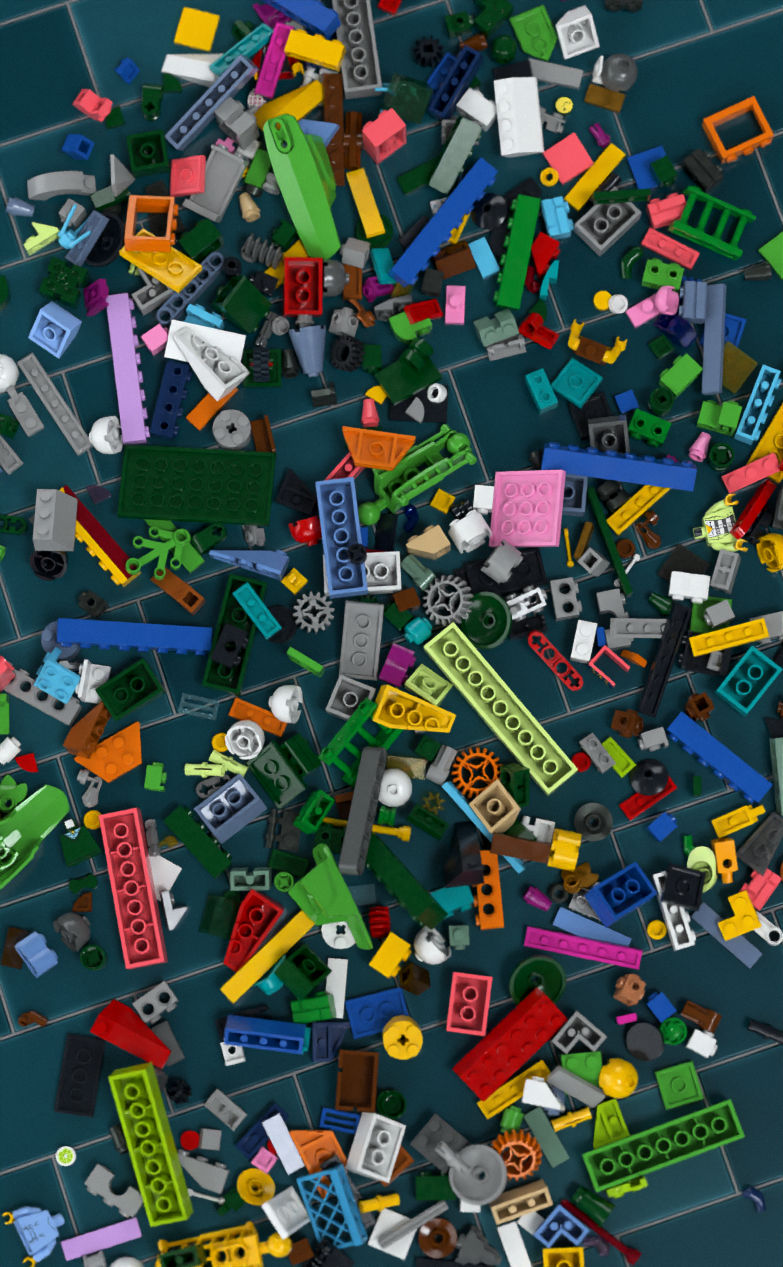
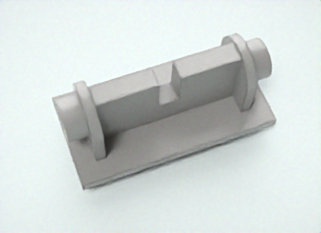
[540,107,567,134]
[486,334,526,361]
[245,525,266,548]
[579,733,616,774]

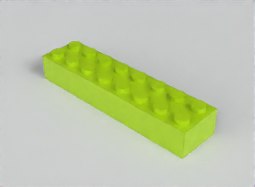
[108,1062,194,1227]

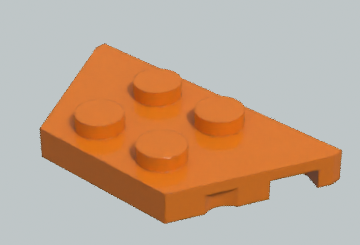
[342,426,416,471]
[74,721,142,783]
[289,1130,347,1198]

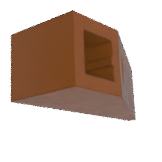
[150,567,206,616]
[63,701,111,759]

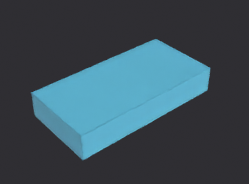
[468,237,500,279]

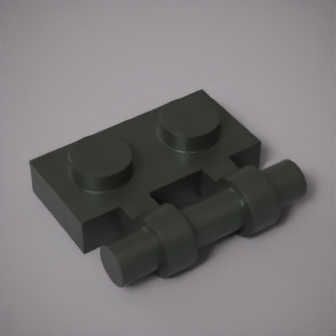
[264,809,301,852]

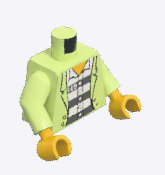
[693,494,748,552]

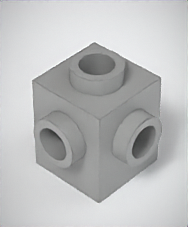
[329,307,359,337]

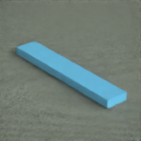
[442,781,527,874]

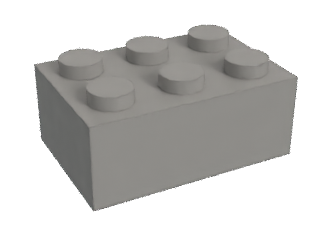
[574,187,641,257]

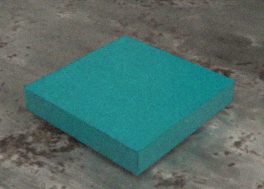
[551,358,603,408]

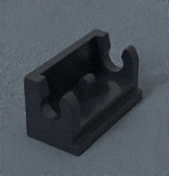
[508,615,548,641]

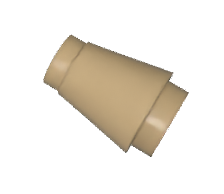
[239,193,260,222]

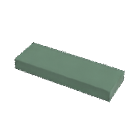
[523,1106,569,1168]

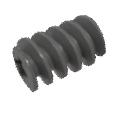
[242,233,284,270]

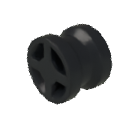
[347,543,367,565]

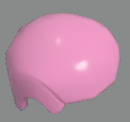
[655,285,679,315]

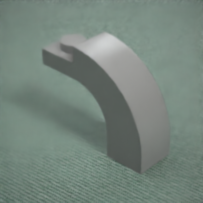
[27,171,96,201]

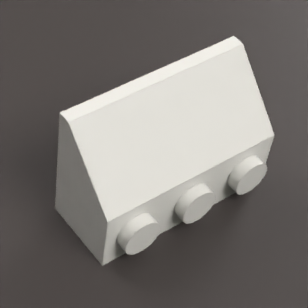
[345,1112,406,1183]

